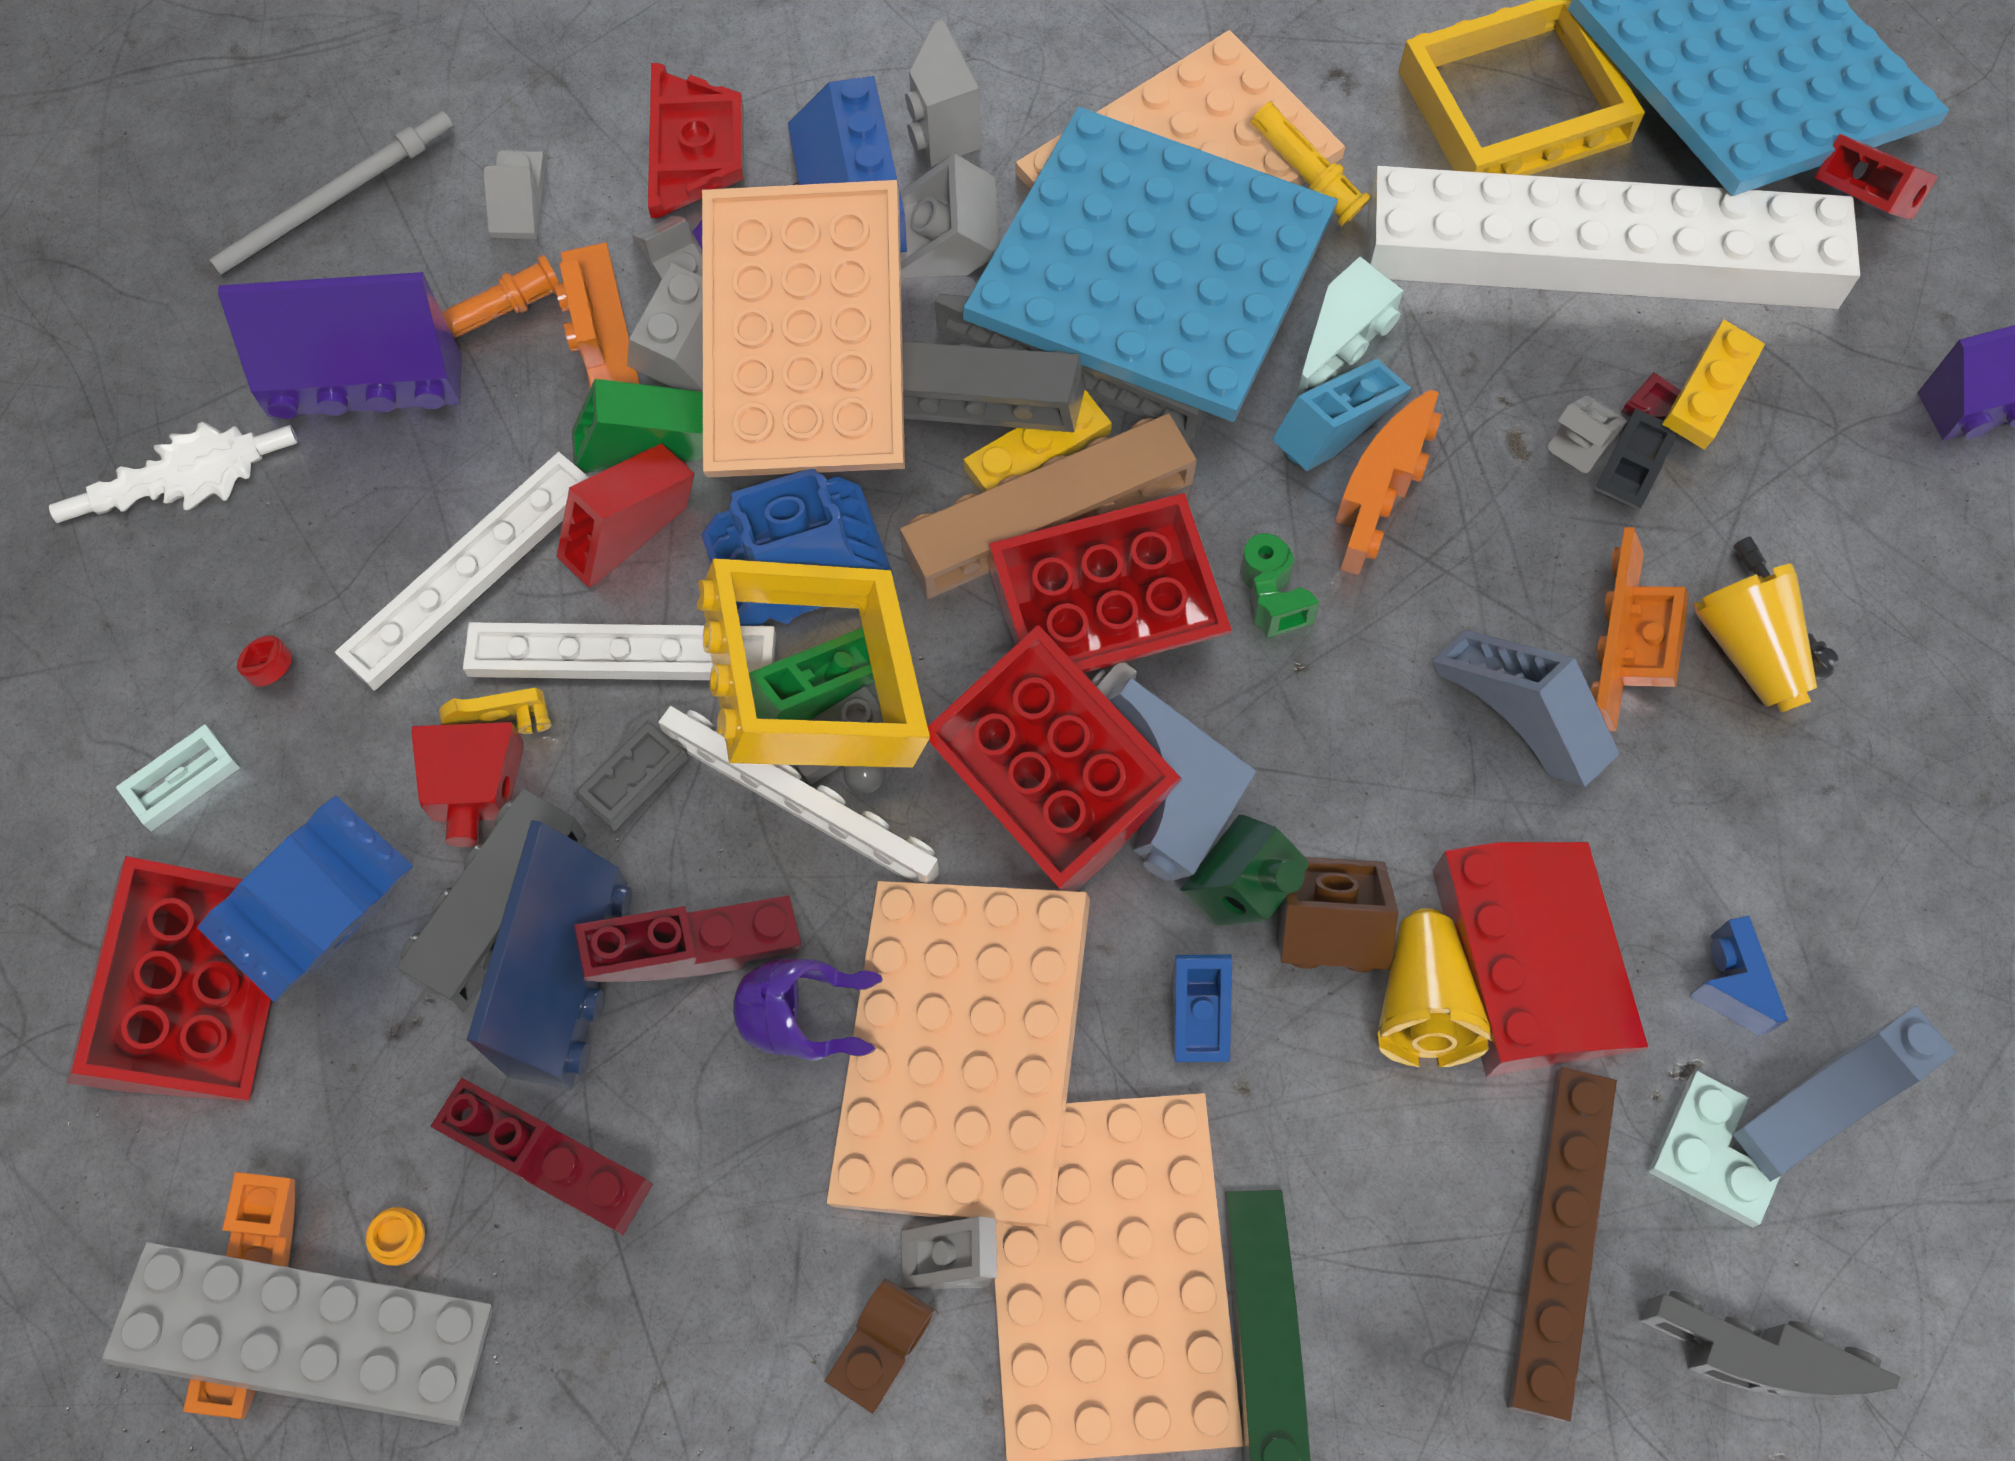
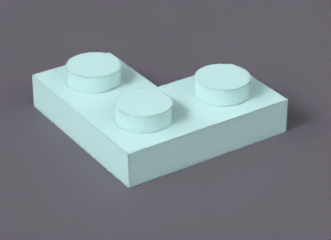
[1648,1071,1780,1228]

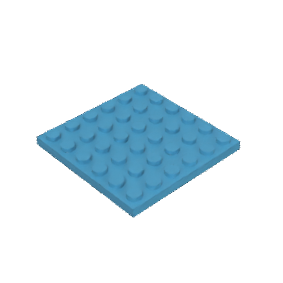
[1568,0,1950,196]
[963,106,1338,422]

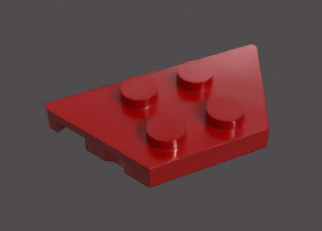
[648,63,744,218]

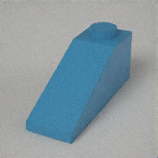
[1272,358,1412,471]

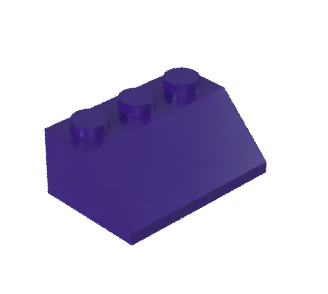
[1917,325,2015,441]

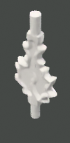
[49,421,298,523]

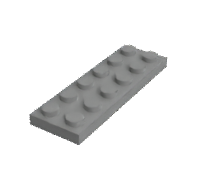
[102,1242,493,1427]

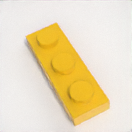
[1662,319,1765,450]
[963,390,1112,493]

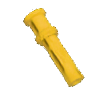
[1249,101,1372,228]

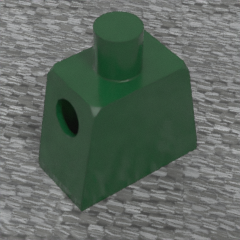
[1180,814,1309,926]

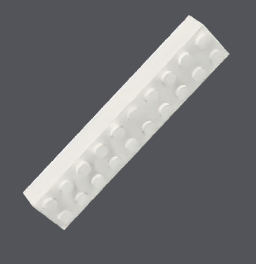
[1367,166,1860,309]

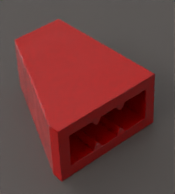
[556,443,695,588]

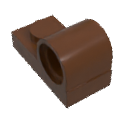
[824,1278,937,1415]

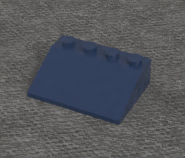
[467,820,632,1090]

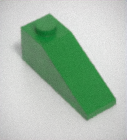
[749,627,874,721]

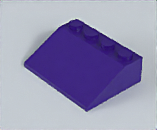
[218,272,462,419]

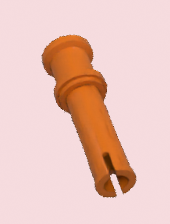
[442,254,559,339]

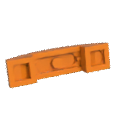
[183,1172,295,1419]

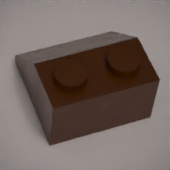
[1277,857,1399,972]

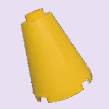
[1692,563,1817,713]
[1377,908,1491,1067]

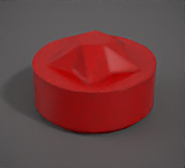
[237,635,292,687]

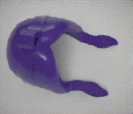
[733,958,883,1061]

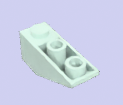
[1296,257,1404,398]

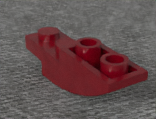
[574,895,801,982]
[430,1077,653,1235]

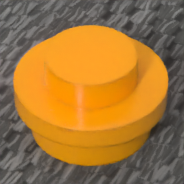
[366,1207,425,1266]

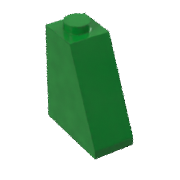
[572,379,703,473]

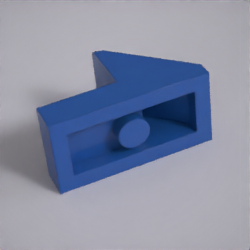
[1690,915,1788,1035]
[1171,954,1232,1062]

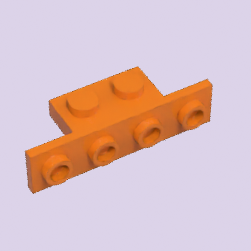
[555,242,640,387]
[1591,527,1689,731]

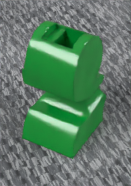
[1240,533,1320,638]

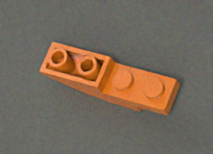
[1335,390,1442,575]

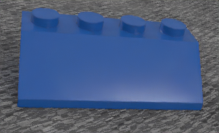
[788,76,907,253]

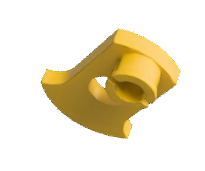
[439,688,552,734]

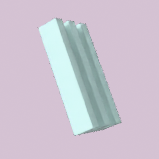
[116,724,240,832]

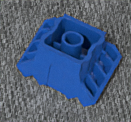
[701,469,894,626]
[197,796,413,1003]

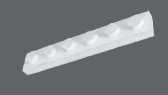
[334,452,589,691]
[463,622,776,680]
[658,706,940,884]

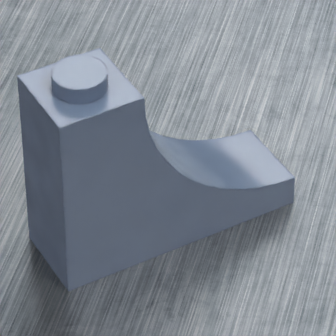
[1432,630,1620,787]
[1106,678,1256,881]
[1732,1005,1957,1182]

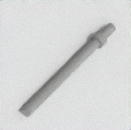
[209,110,453,275]

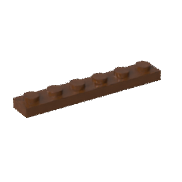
[1507,1067,1617,1423]

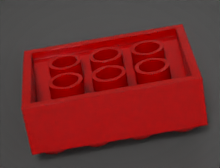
[988,492,1232,673]
[928,625,1182,892]
[1432,842,1648,1077]
[66,856,271,1102]

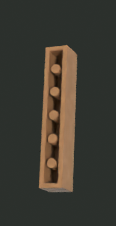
[900,413,1197,599]

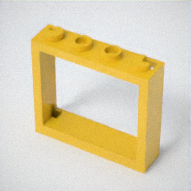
[1398,0,1645,176]
[696,558,930,768]

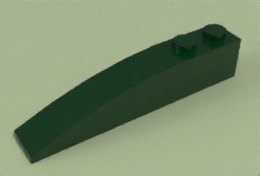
[1225,1190,1311,1461]

